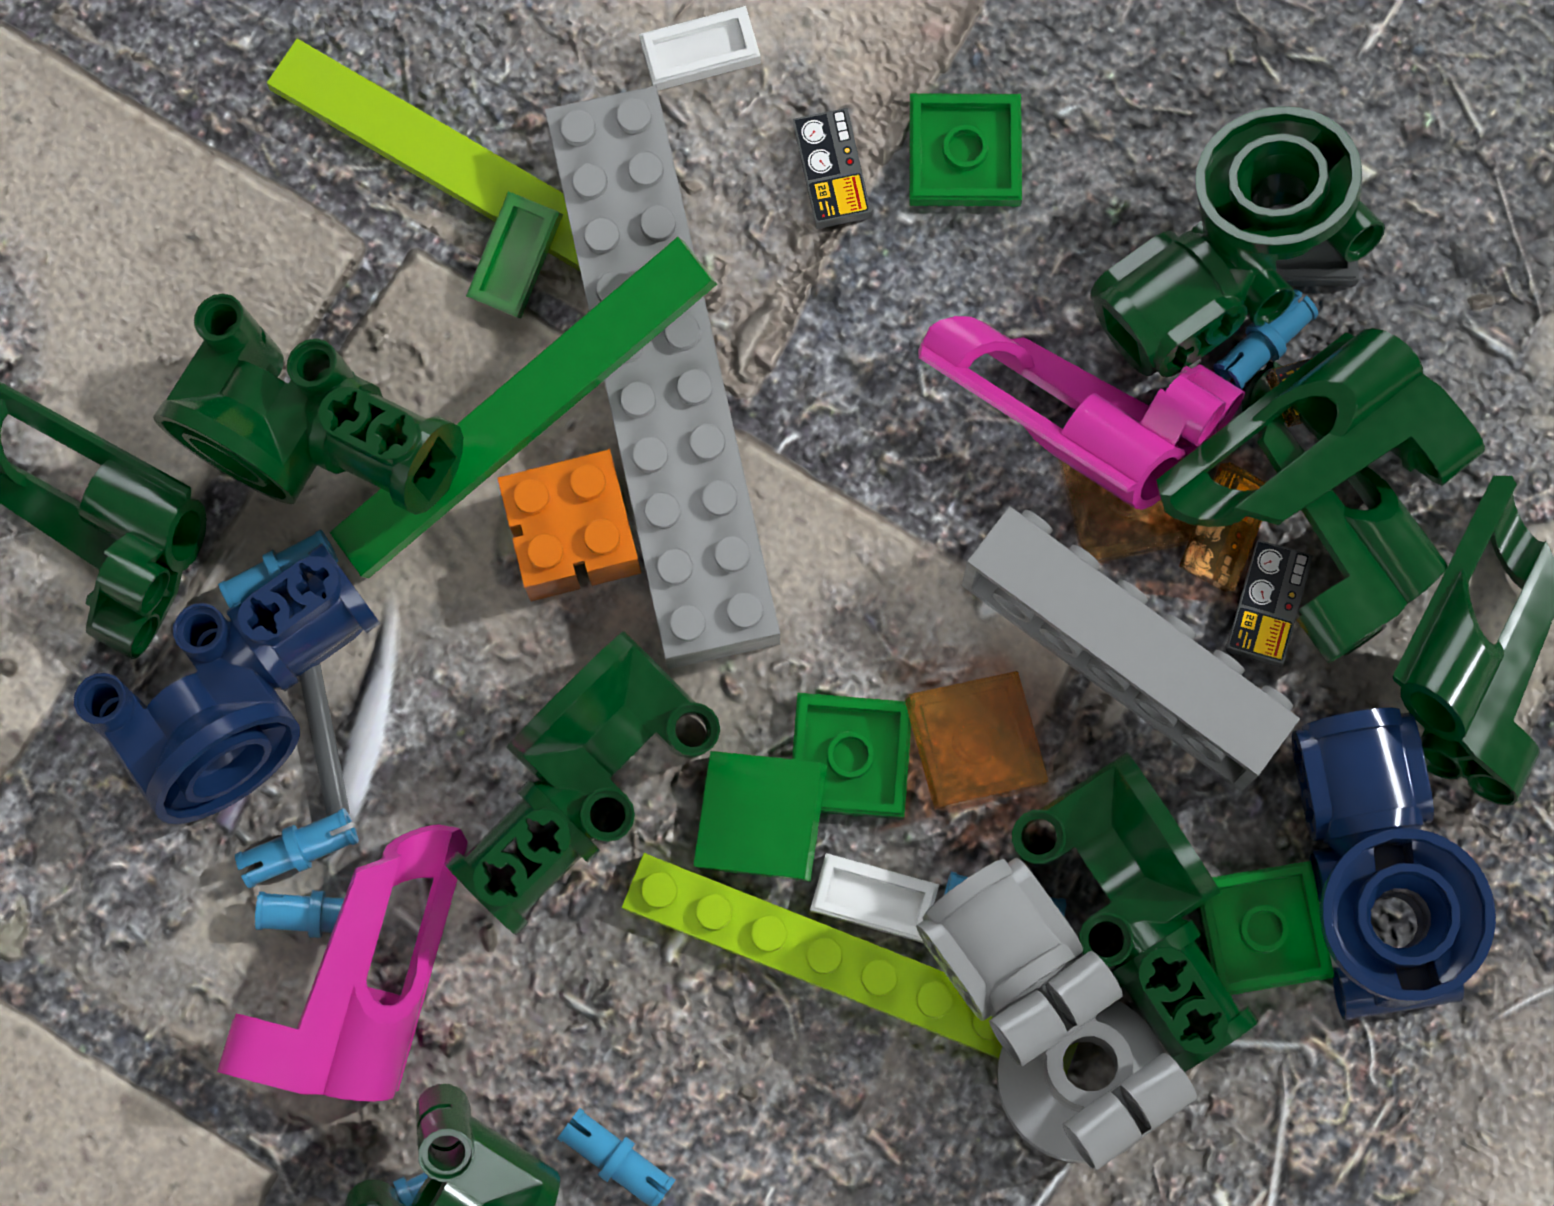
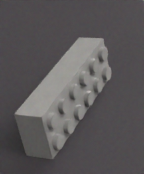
[961,506,1300,792]

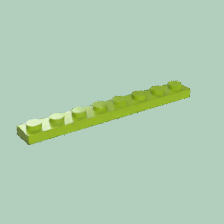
[622,853,1079,1075]

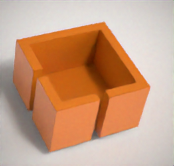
[497,449,642,602]

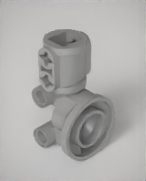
[916,858,1197,1171]

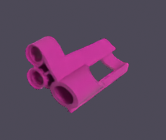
[918,316,1245,510]
[217,824,468,1101]

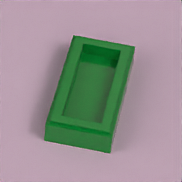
[466,191,563,319]

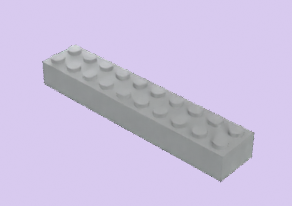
[545,86,780,669]

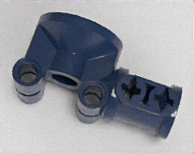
[74,543,381,824]
[1291,707,1496,1020]

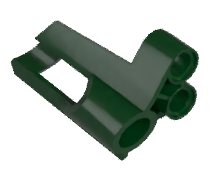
[0,382,207,659]
[1392,476,1554,806]

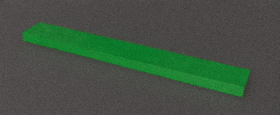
[329,237,718,578]

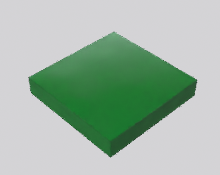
[909,93,1022,207]
[792,693,913,820]
[693,751,827,882]
[1198,861,1335,996]

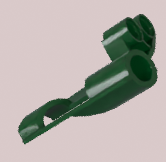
[1156,328,1485,527]
[1242,361,1448,664]

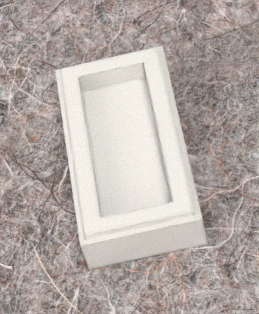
[639,6,761,91]
[810,853,939,943]

